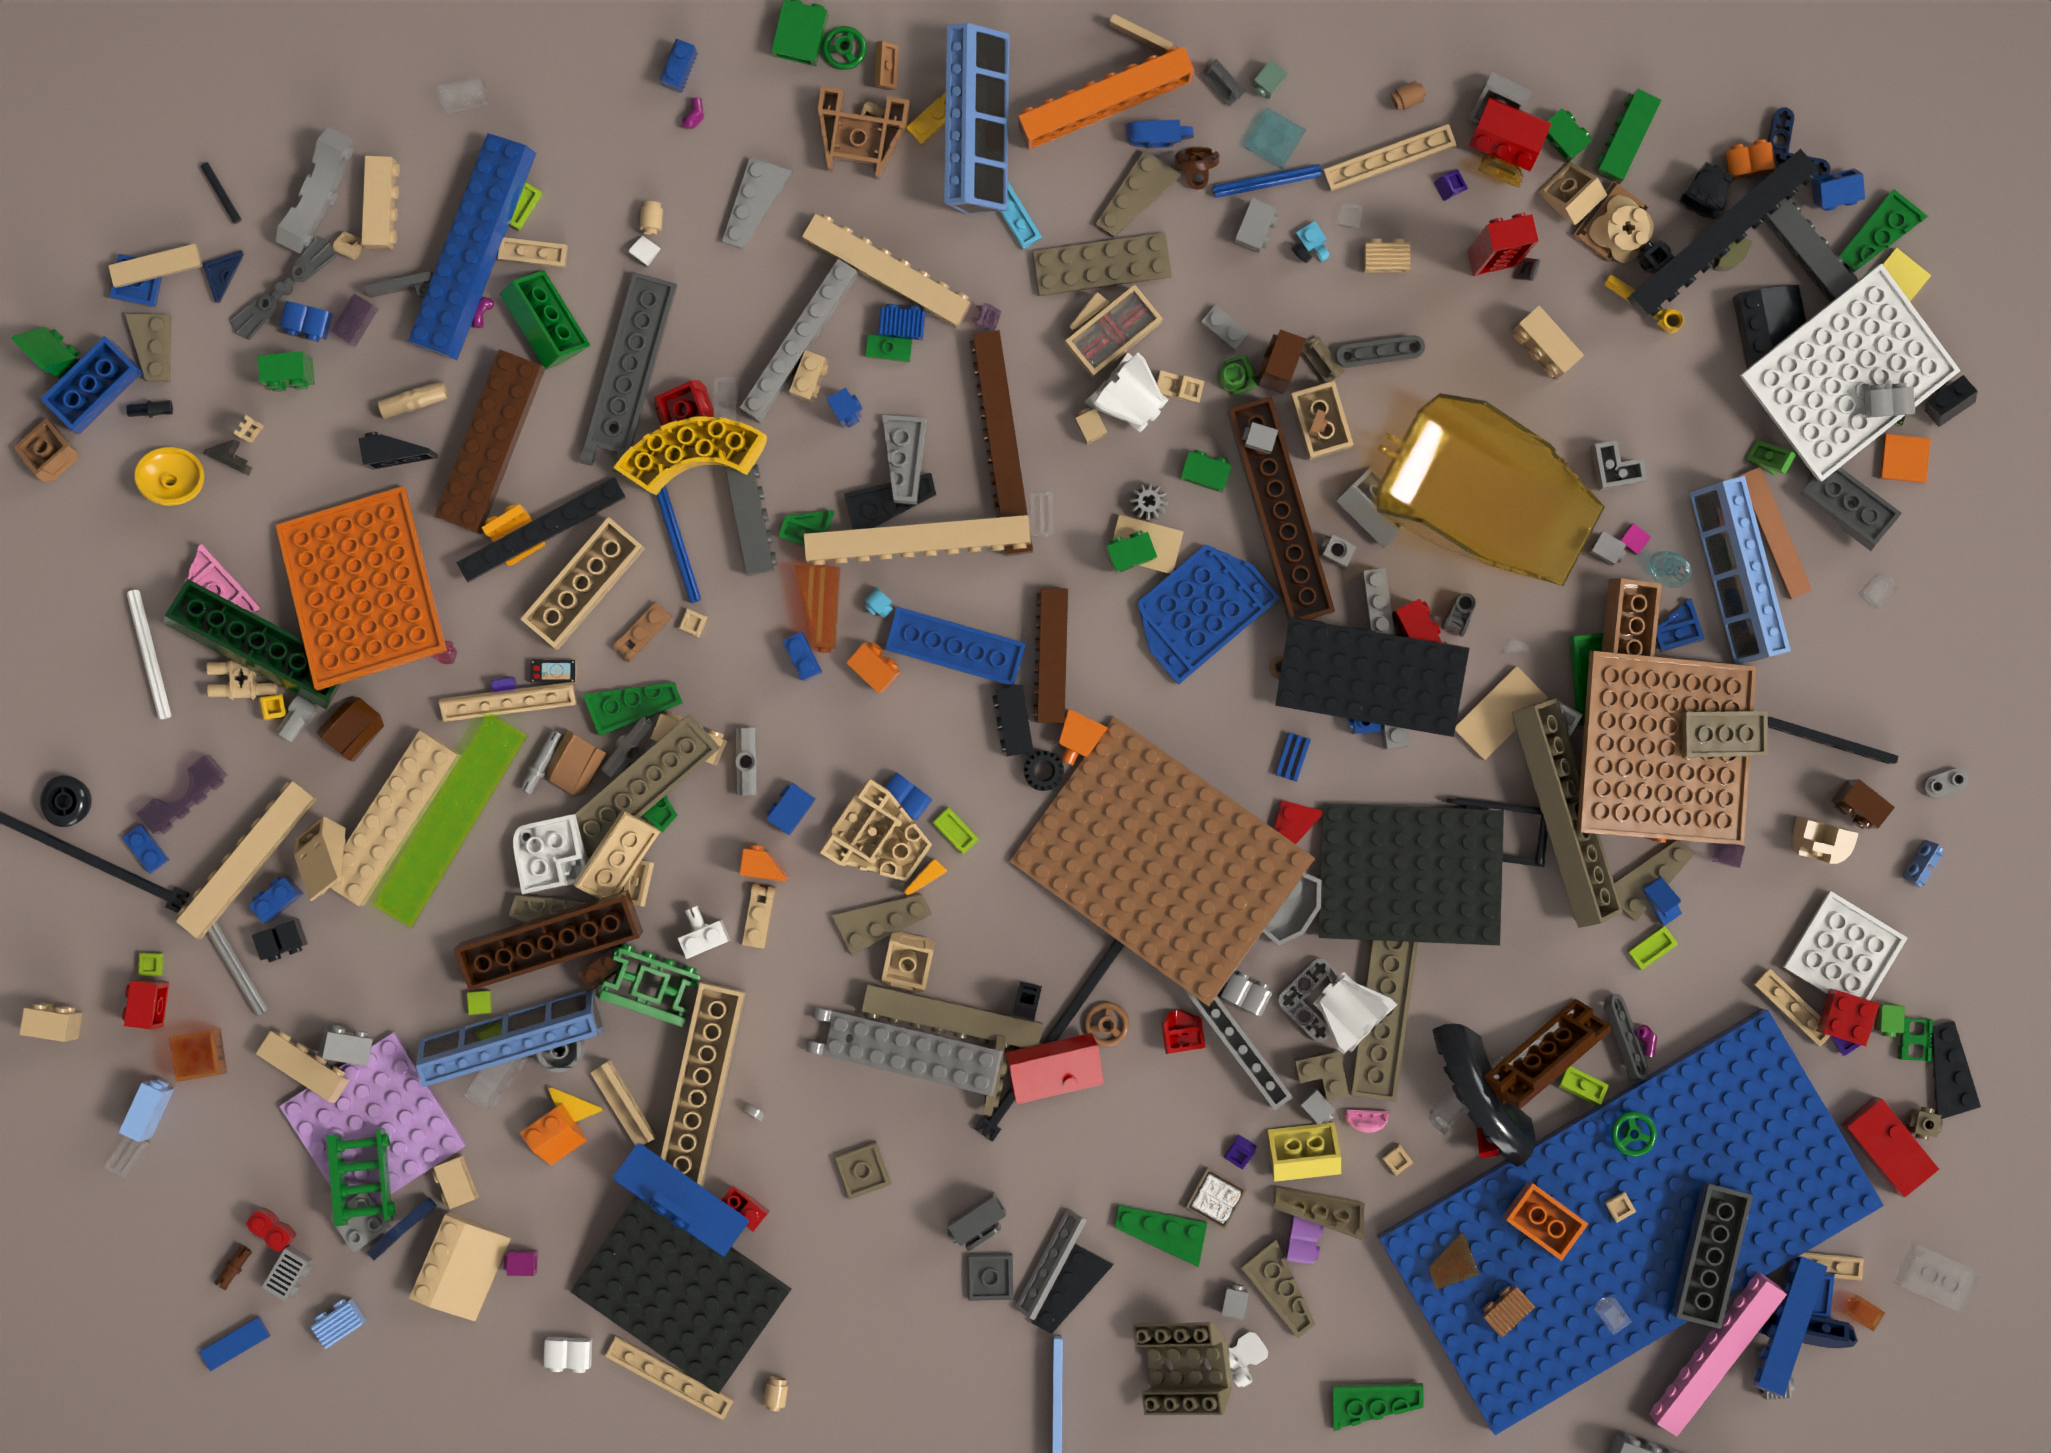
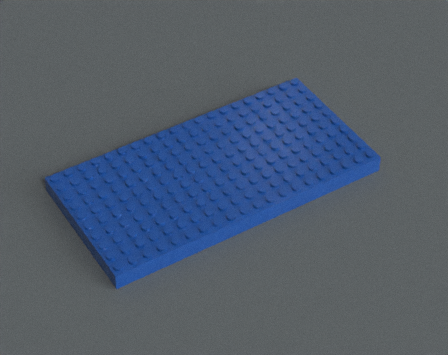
[1377,1009,1884,1435]

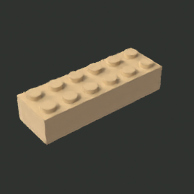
[521,517,646,650]

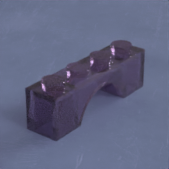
[136,755,228,834]

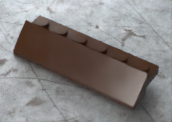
[1484,998,1611,1110]

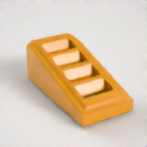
[904,859,947,895]

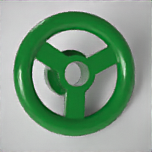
[823,26,867,70]
[1611,1111,1657,1157]

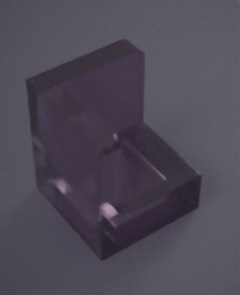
[1712,843,1745,868]

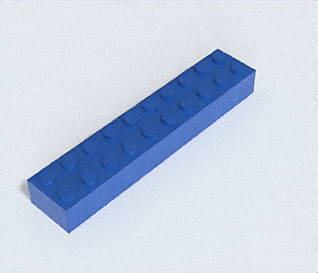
[408,133,536,360]

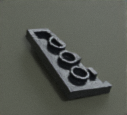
[844,473,936,530]
[1931,1020,1981,1119]
[1032,1243,1114,1334]

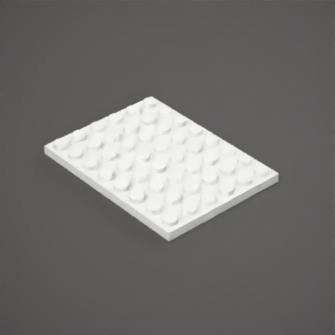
[1739,264,1961,482]

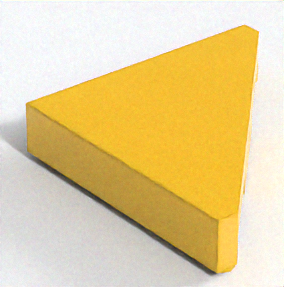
[548,1087,603,1122]

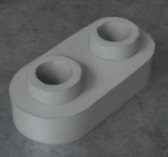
[1923,768,1969,798]

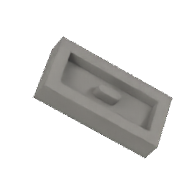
[1201,304,1249,351]

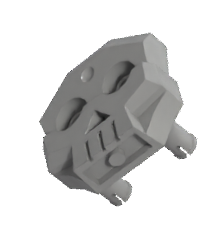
[1263,873,1321,946]

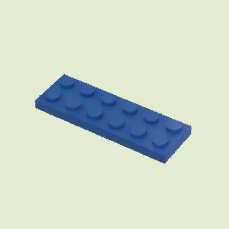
[885,607,1026,687]

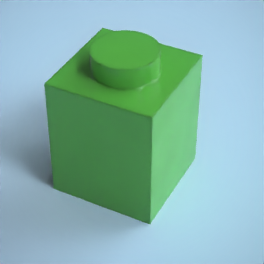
[1875,1004,1905,1037]

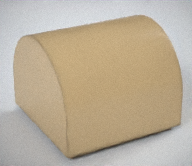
[333,231,363,260]

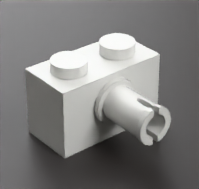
[678,906,731,959]

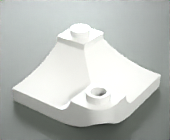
[513,814,590,894]

